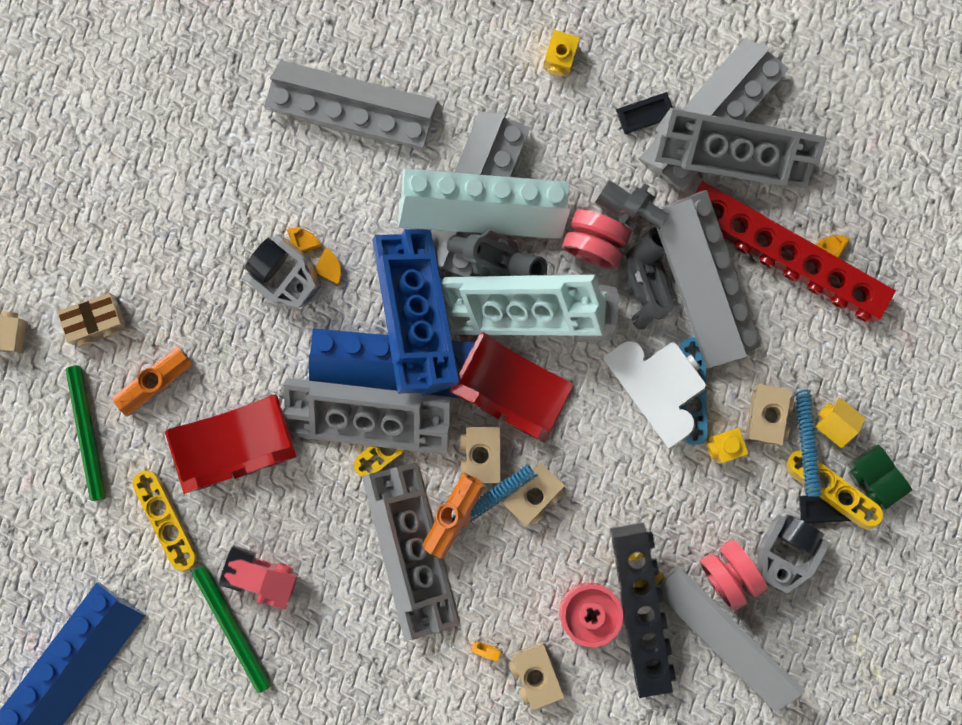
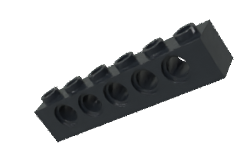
[610,523,676,698]

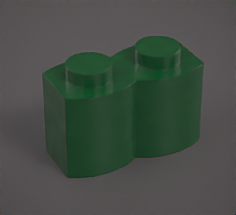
[847,444,912,510]

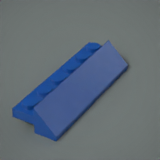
[372,229,459,396]
[309,329,475,399]
[0,582,146,725]

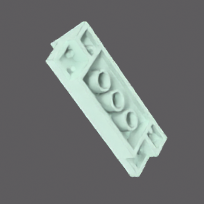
[398,169,570,239]
[441,275,607,336]

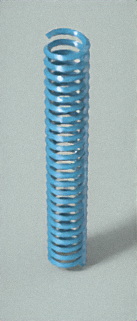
[795,389,822,497]
[452,464,538,529]

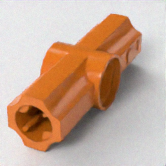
[111,346,194,417]
[422,473,485,558]

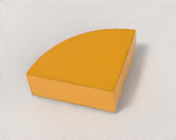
[287,228,322,253]
[815,235,850,258]
[315,248,341,285]
[471,640,501,662]

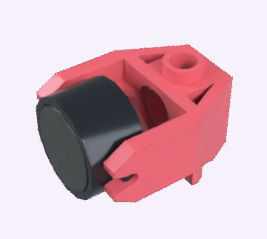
[219,545,299,609]

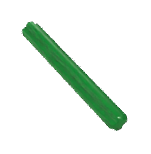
[65,365,106,501]
[192,566,271,693]

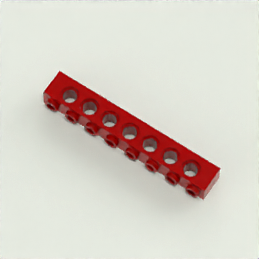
[694,181,896,323]

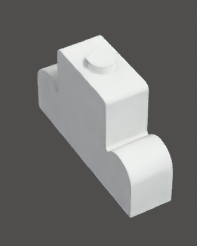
[603,341,706,449]

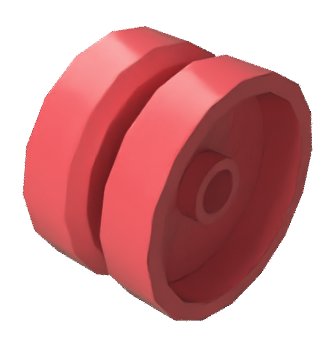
[561,209,632,270]
[699,539,768,613]
[559,582,623,648]

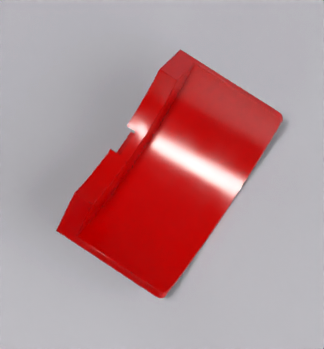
[450,332,574,443]
[165,394,297,494]

